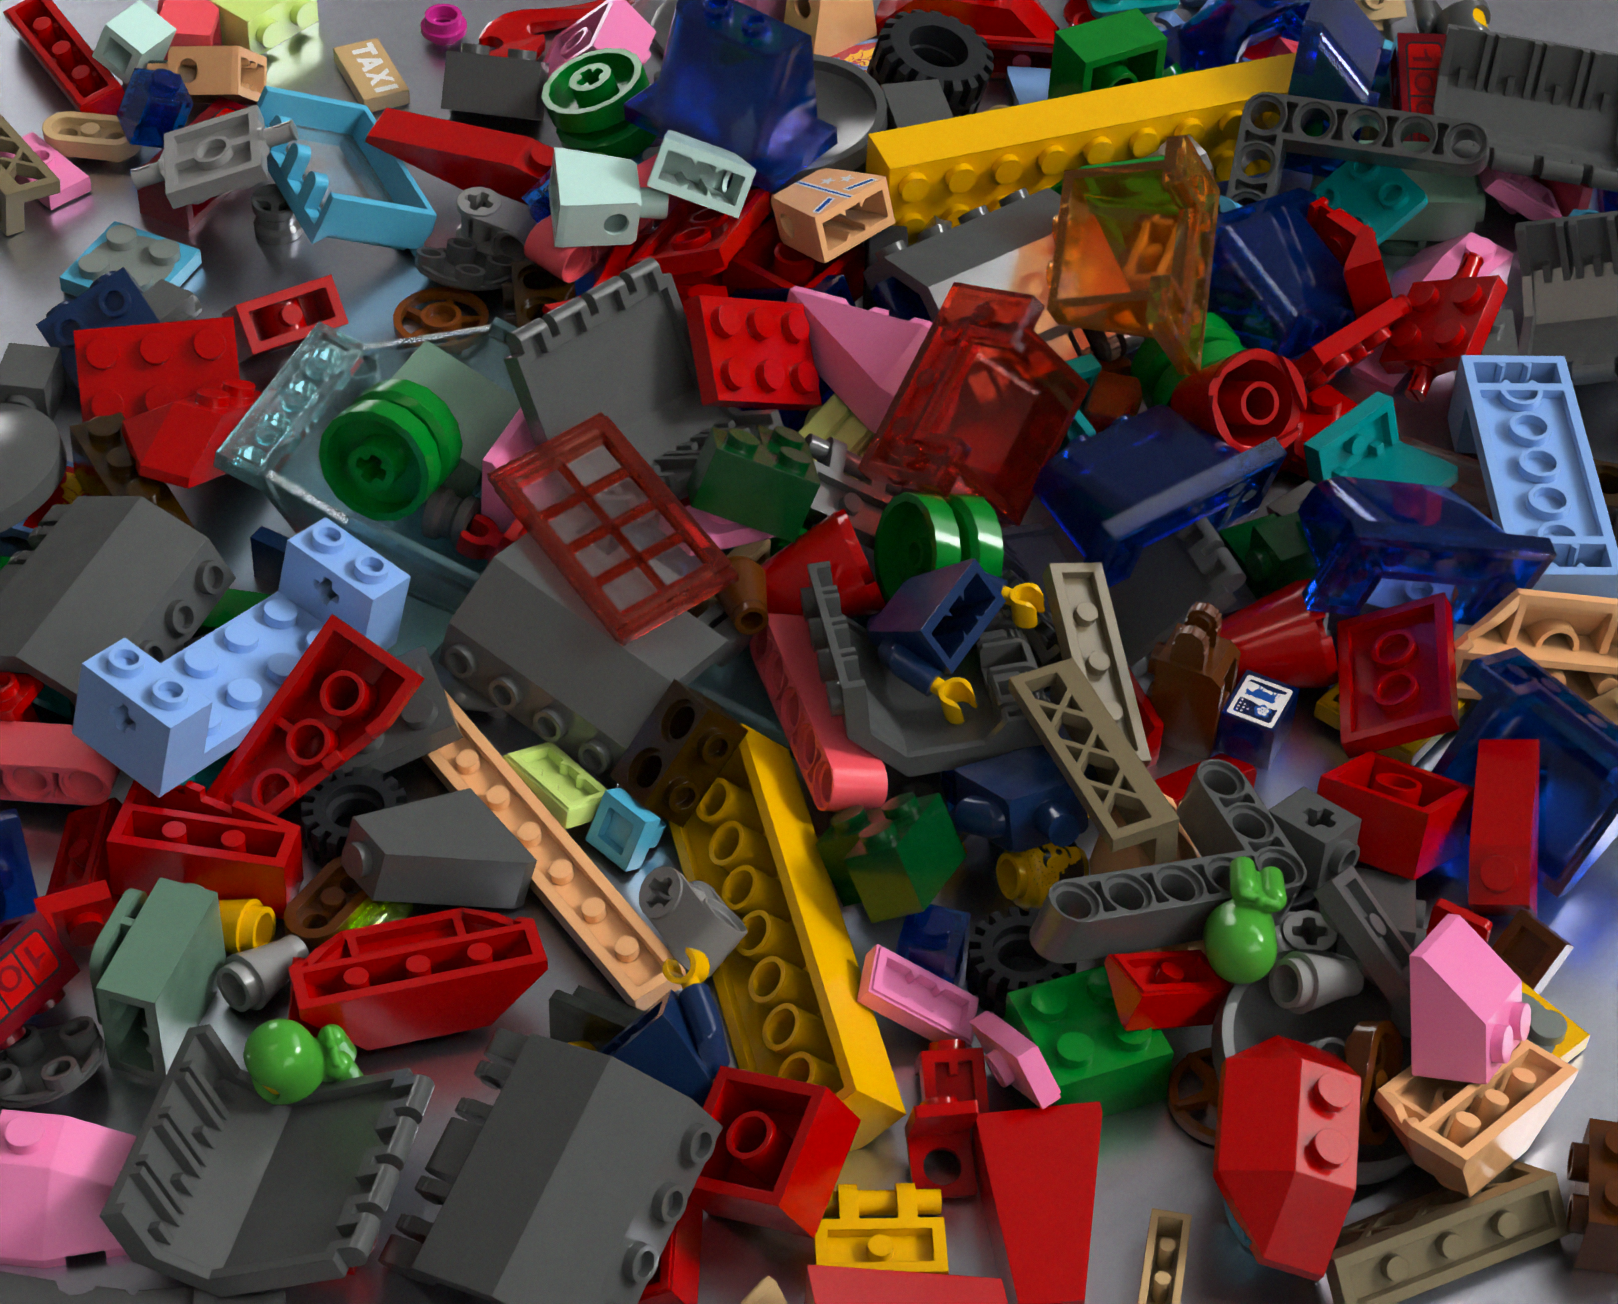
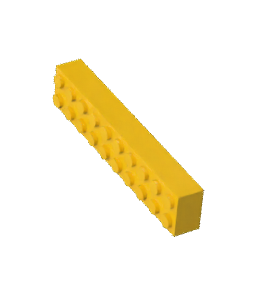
[866,48,1345,244]

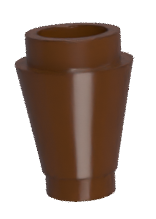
[711,556,769,635]

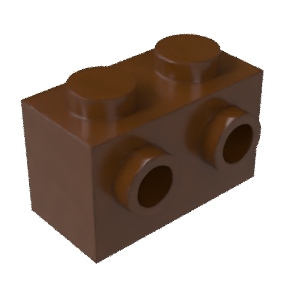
[1566,1118,1618,1274]

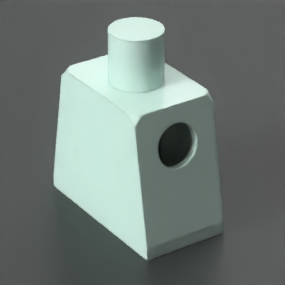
[646,130,756,219]
[548,147,669,248]

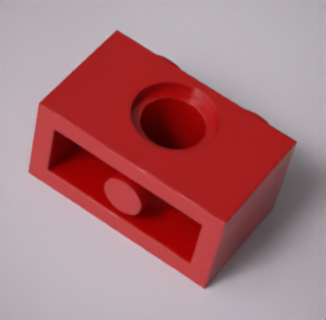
[222,274,349,363]

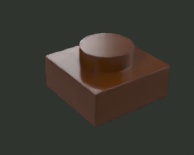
[1492,909,1574,995]

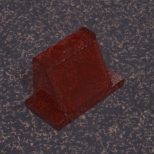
[857,282,1090,526]

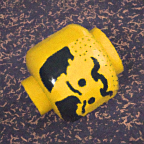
[996,841,1089,912]

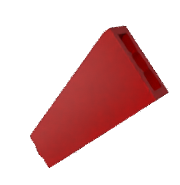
[971,1101,1103,1304]

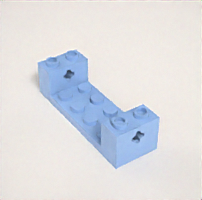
[1447,355,1618,609]
[72,517,411,798]

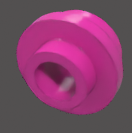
[420,4,467,46]

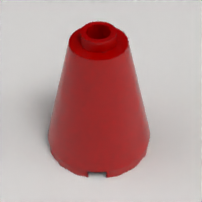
[1171,348,1307,458]
[760,508,886,619]
[1220,578,1339,692]

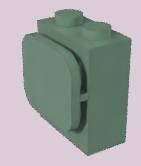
[1355,140,1485,256]
[391,340,521,498]
[89,877,226,1082]

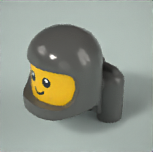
[1412,0,1491,34]

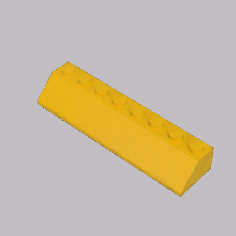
[668,723,906,1151]

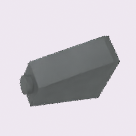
[340,788,537,909]

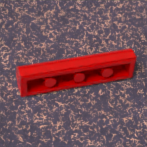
[3,0,126,116]

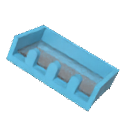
[256,86,437,256]

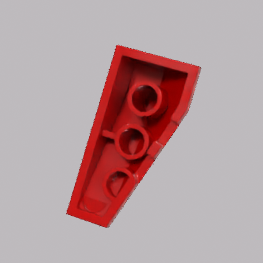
[365,107,554,214]
[206,614,425,816]

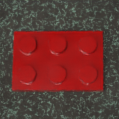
[626,187,772,280]
[684,295,822,411]
[73,316,240,423]
[1337,592,1460,759]

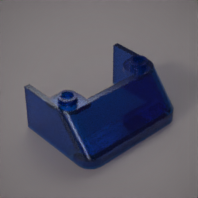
[1283,0,1392,178]

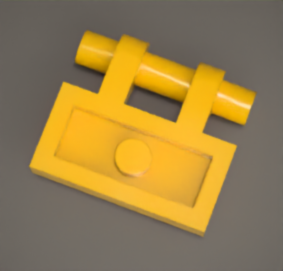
[813,1183,949,1275]

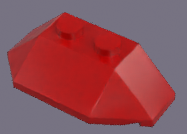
[875,0,1060,40]
[121,379,294,489]
[288,907,548,1051]
[1213,1035,1361,1282]

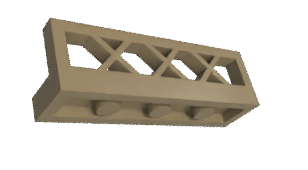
[0,114,60,236]
[1042,562,1152,768]
[1008,658,1179,865]
[1325,1160,1571,1304]

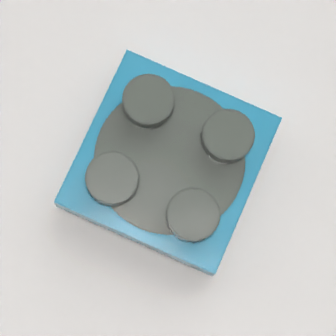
[59,221,202,297]

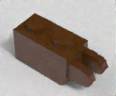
[1146,601,1241,759]

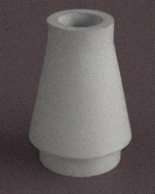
[217,934,310,1012]
[1269,951,1364,1014]

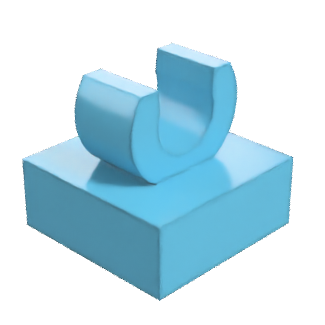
[585,787,666,872]

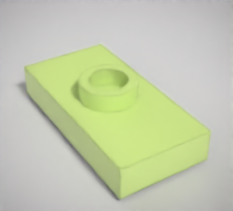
[503,742,608,829]

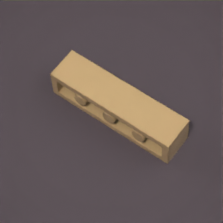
[1137,1208,1192,1304]

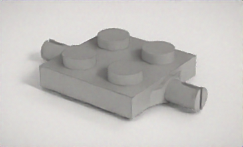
[130,105,299,209]

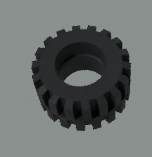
[867,9,994,118]

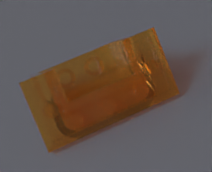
[1046,135,1220,375]

